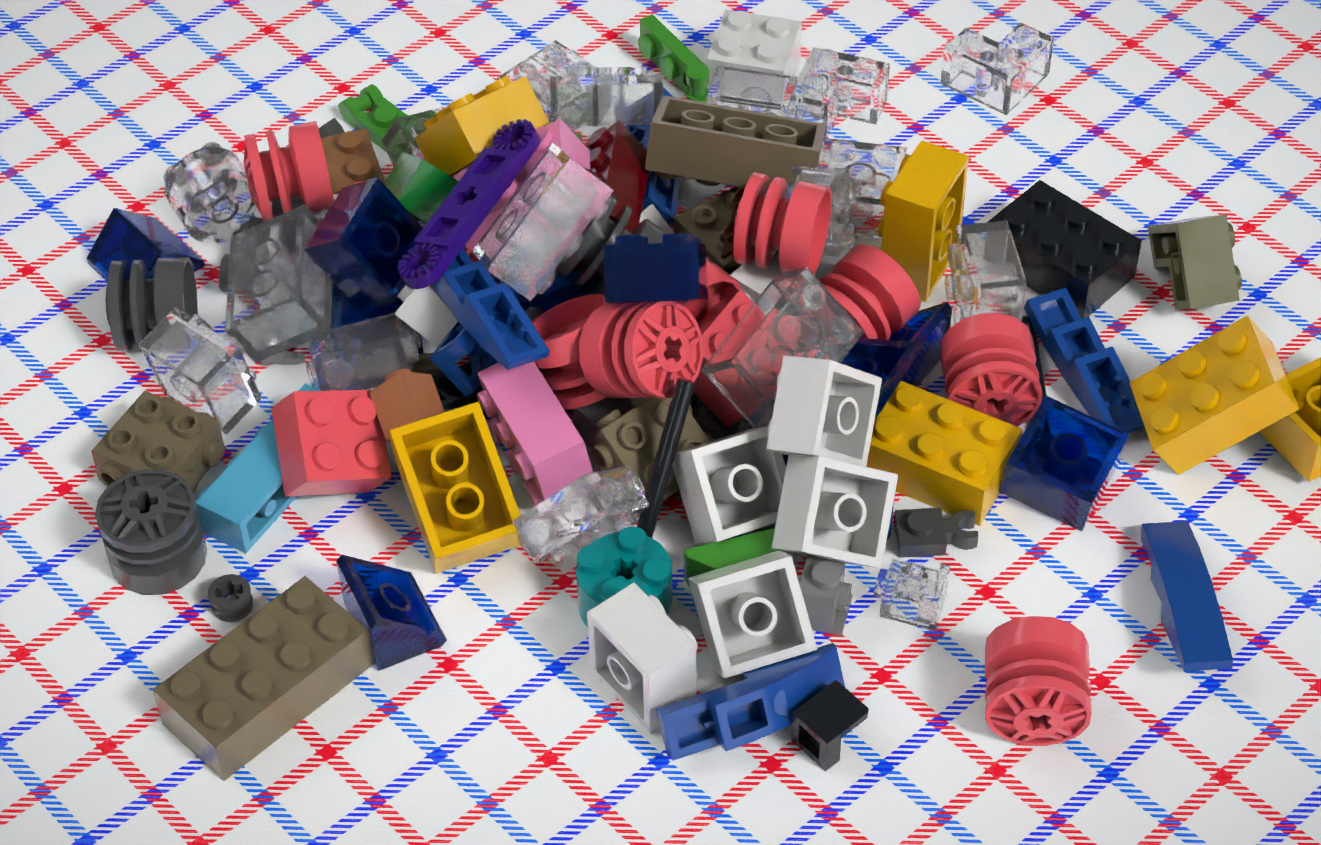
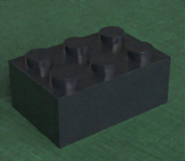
[982,180,1142,319]

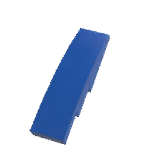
[419,249,550,370]
[1023,287,1145,440]
[1141,521,1233,671]

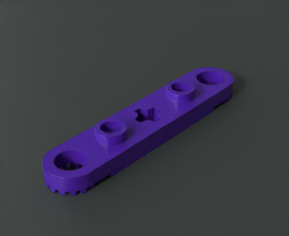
[397,119,540,289]

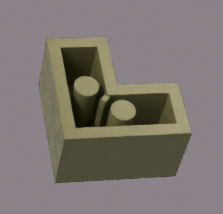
[1148,214,1242,309]

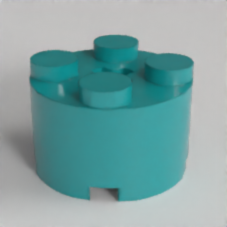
[576,526,673,628]

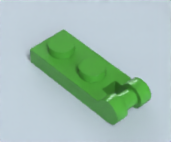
[638,14,709,103]
[338,84,426,161]

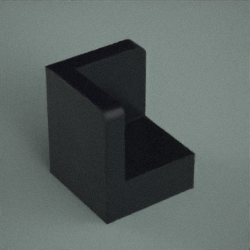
[791,680,869,772]

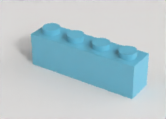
[196,383,321,554]

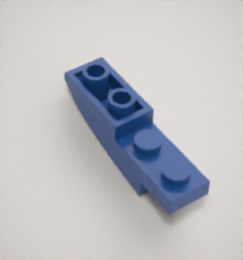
[656,643,845,761]

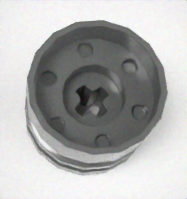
[556,192,671,303]
[105,257,198,351]
[95,469,207,595]

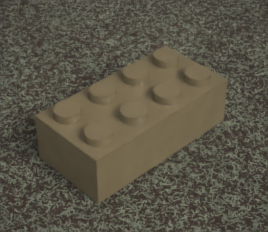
[645,95,826,199]
[152,576,374,781]

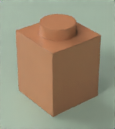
[370,369,444,442]

